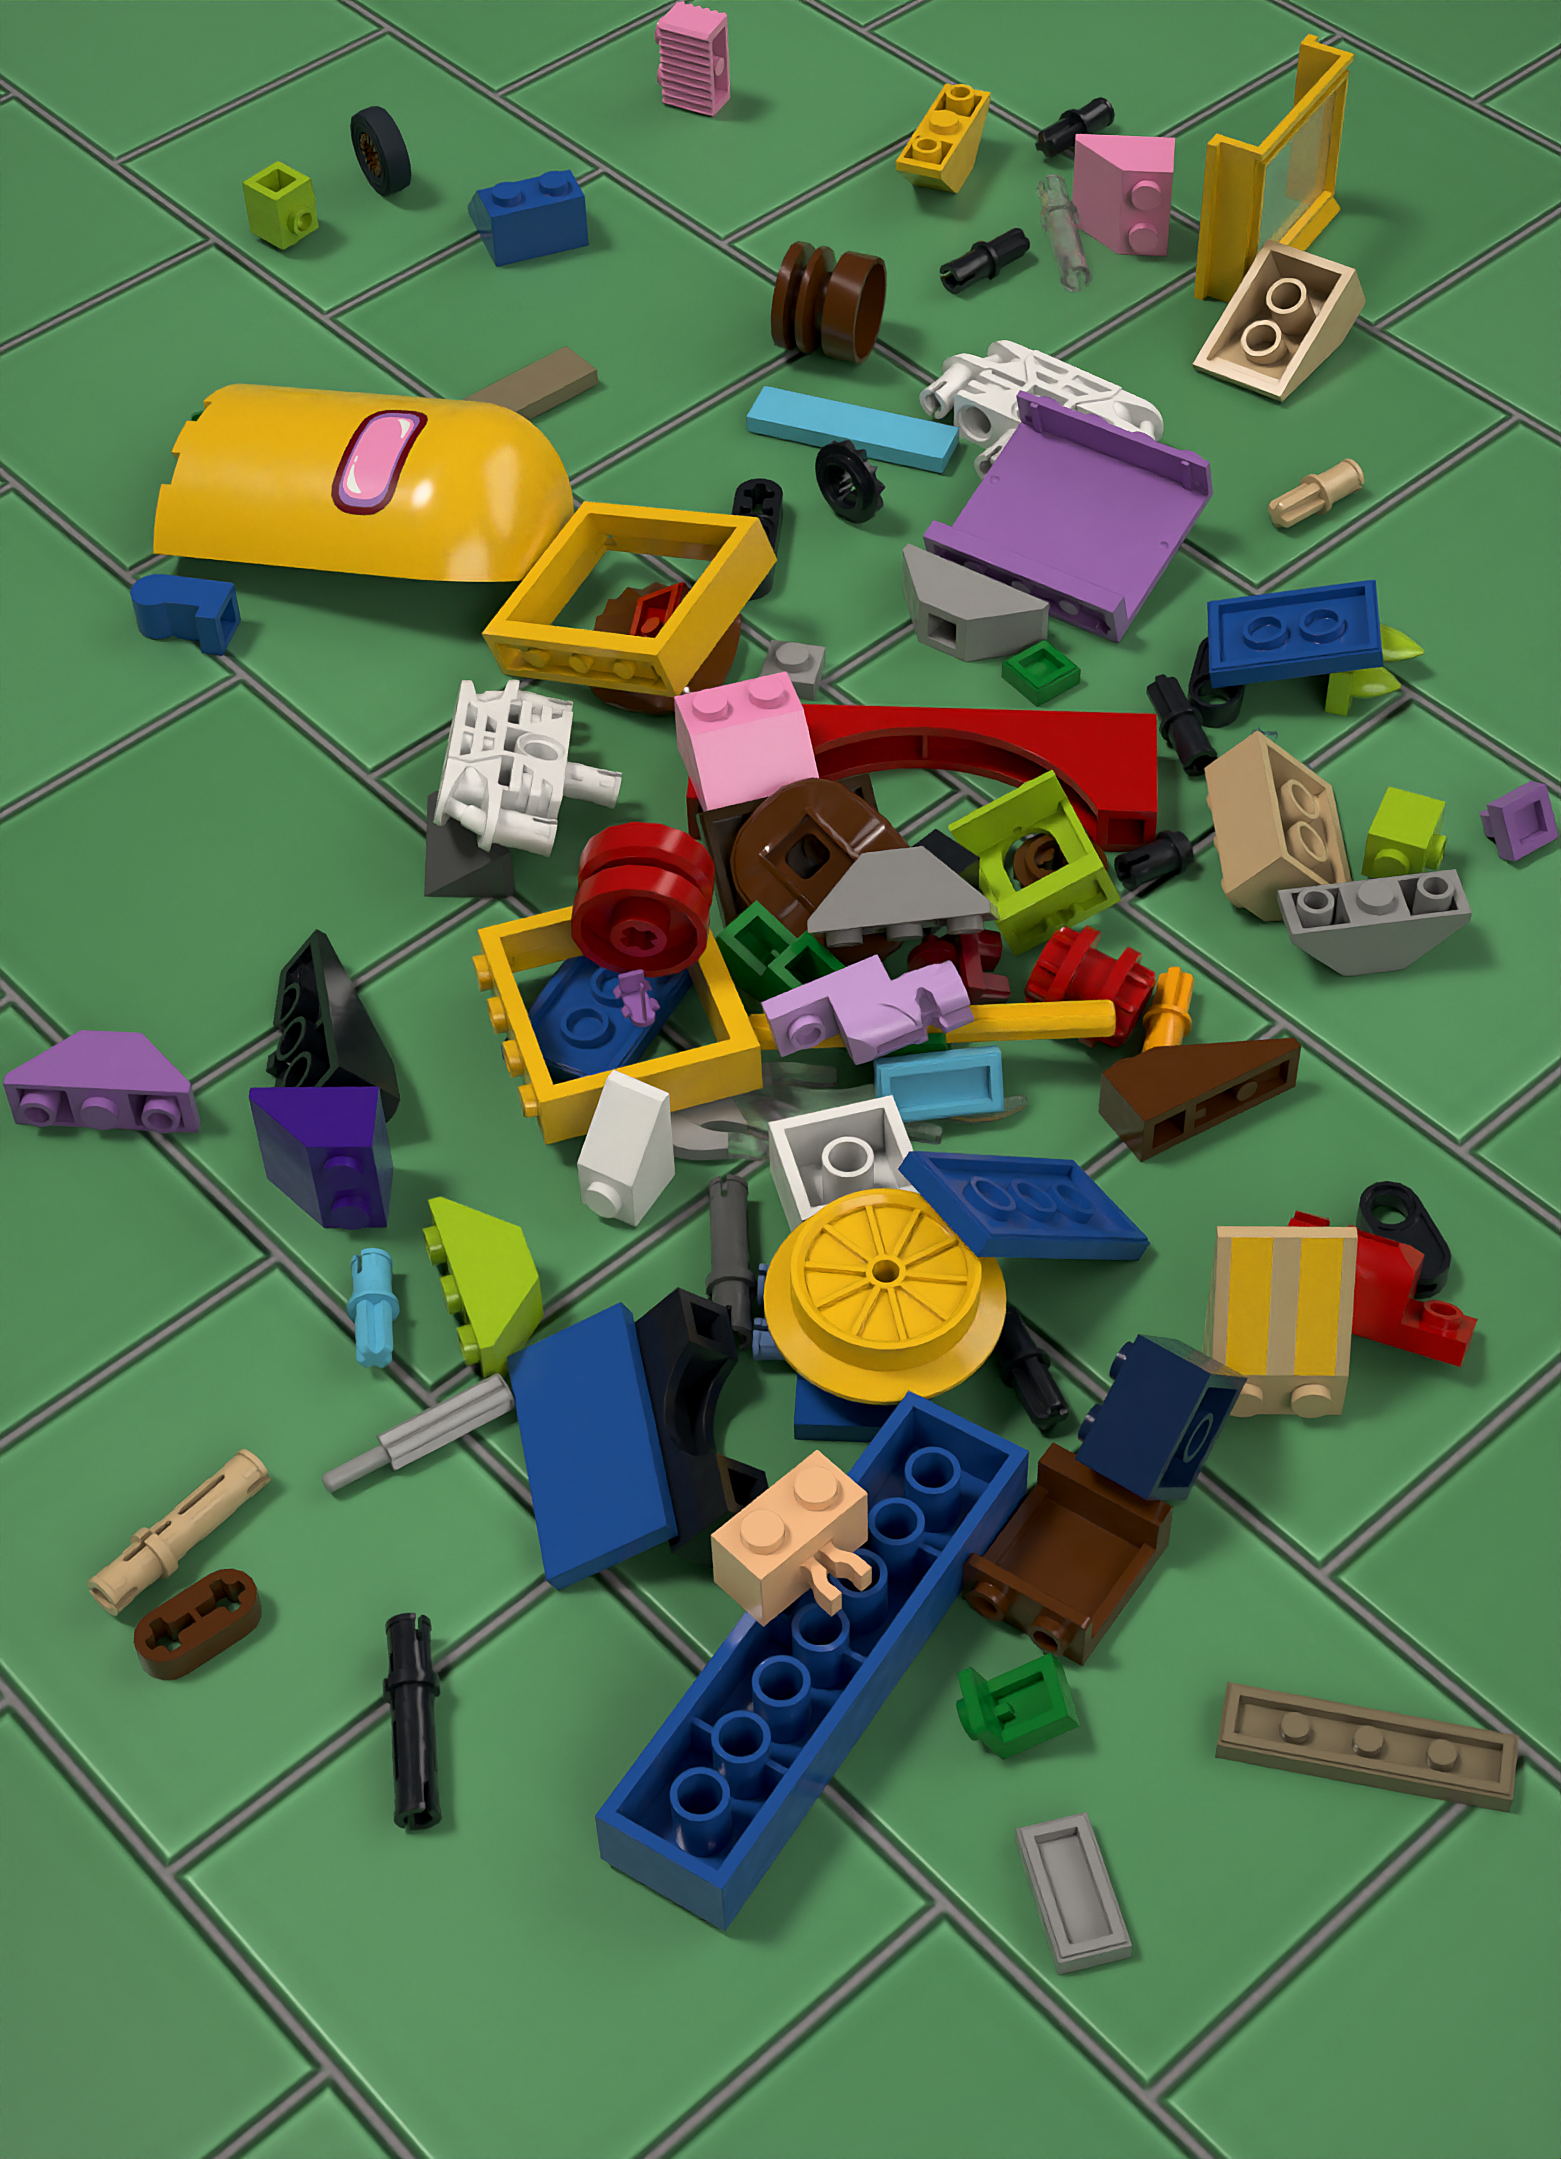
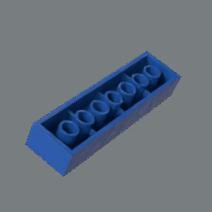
[595,1391,1029,1931]

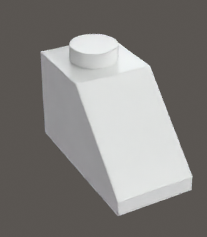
[577,1070,675,1227]

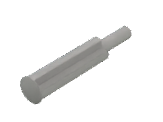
[322,1373,515,1492]

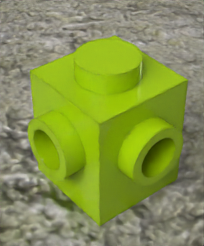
[242,160,319,250]
[1361,786,1448,879]

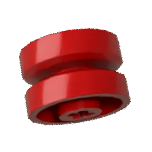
[571,822,715,978]

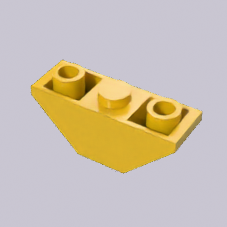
[896,83,991,194]

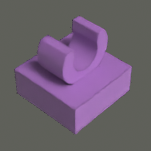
[1479,781,1559,861]

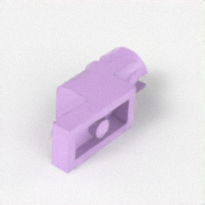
[761,955,974,1065]

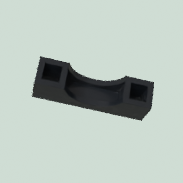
[635,1287,769,1568]

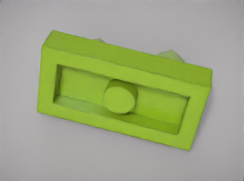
[1325,623,1425,716]

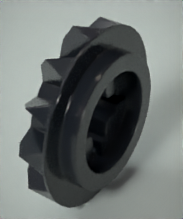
[815,439,885,523]

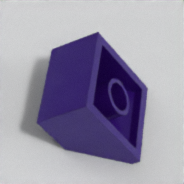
[249,1086,394,1230]

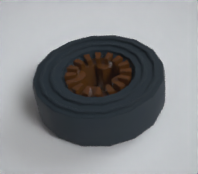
[350,106,412,196]

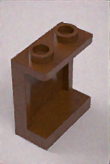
[962,1442,1173,1666]

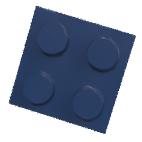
[1075,1334,1248,1500]

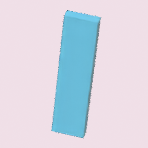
[746,386,959,473]

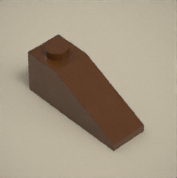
[1098,1038,1301,1162]

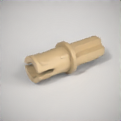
[1267,458,1365,528]

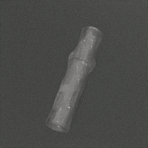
[1036,174,1092,292]

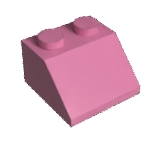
[1071,134,1175,256]
[674,671,819,811]

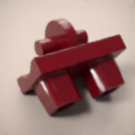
[907,929,1011,1005]

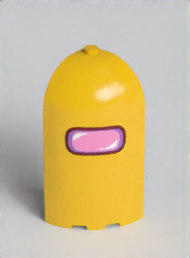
[153,383,574,582]

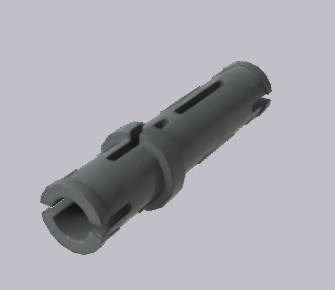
[705,1174,757,1351]

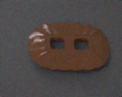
[588,582,741,716]
[730,777,910,967]

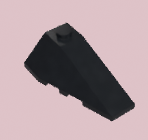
[266,929,401,1123]

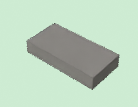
[1015,1812,1132,1975]

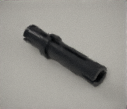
[382,1613,442,1830]

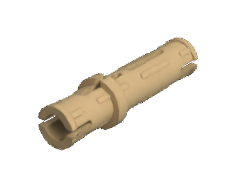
[86,1449,271,1616]

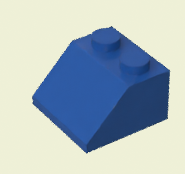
[468,169,589,267]

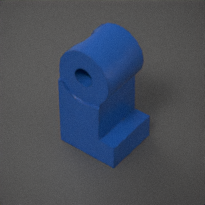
[130,574,241,656]

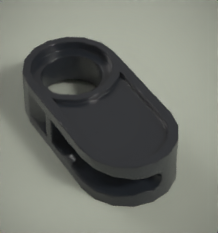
[1187,637,1247,728]
[1356,1181,1452,1299]

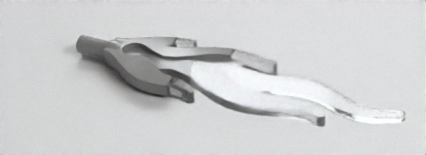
[670,1062,1027,1162]

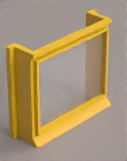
[1194,34,1354,303]

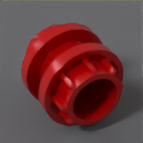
[1024,925,1157,1049]

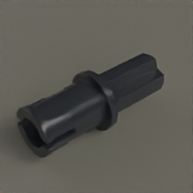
[1035,97,1115,158]
[940,228,1030,295]
[1146,674,1218,776]
[993,1306,1069,1430]

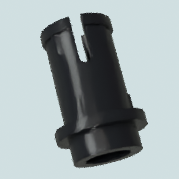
[1114,830,1194,891]

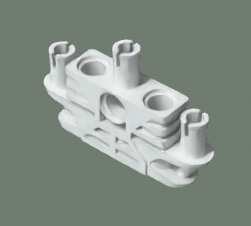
[919,340,1164,480]
[433,680,622,857]

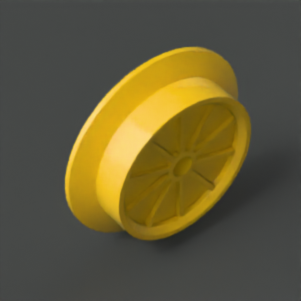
[763,1188,1007,1405]

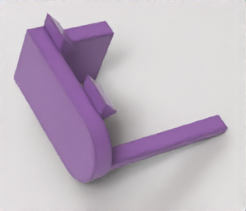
[613,969,660,1027]

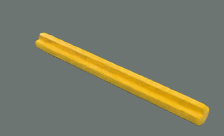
[748,1000,1116,1050]

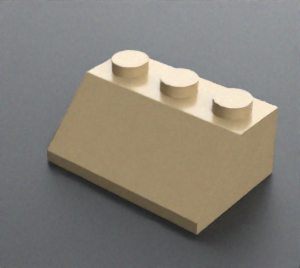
[1204,730,1352,922]

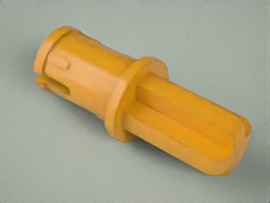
[1142,966,1194,1052]

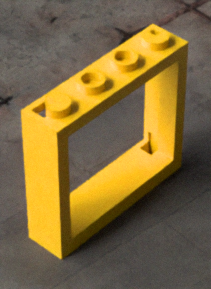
[481,501,777,697]
[471,906,763,1145]

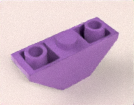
[3,1030,201,1133]

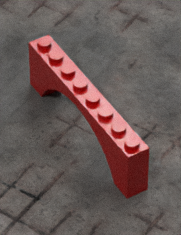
[686,704,1158,852]

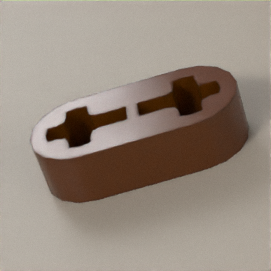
[134,1568,262,1680]

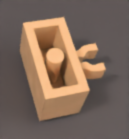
[711,1450,872,1627]

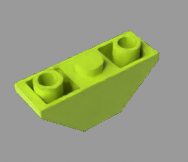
[422,1196,544,1380]

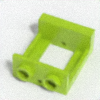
[948,770,1122,957]

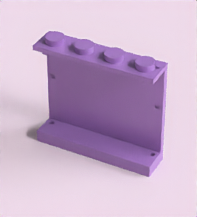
[923,390,1213,643]

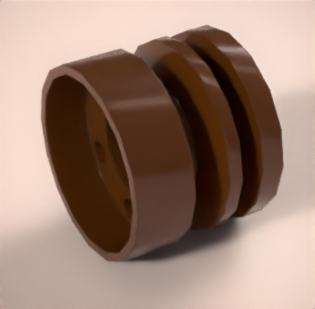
[771,241,887,365]

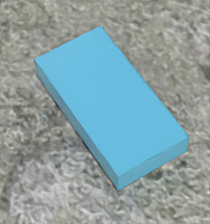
[873,1045,1004,1123]

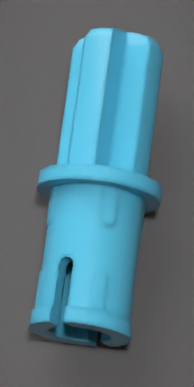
[347,1248,400,1368]

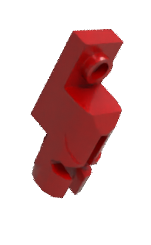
[1287,1210,1478,1368]

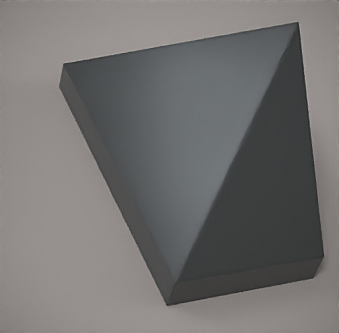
[424,791,516,898]

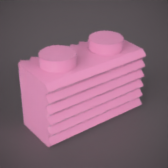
[655,1,730,117]

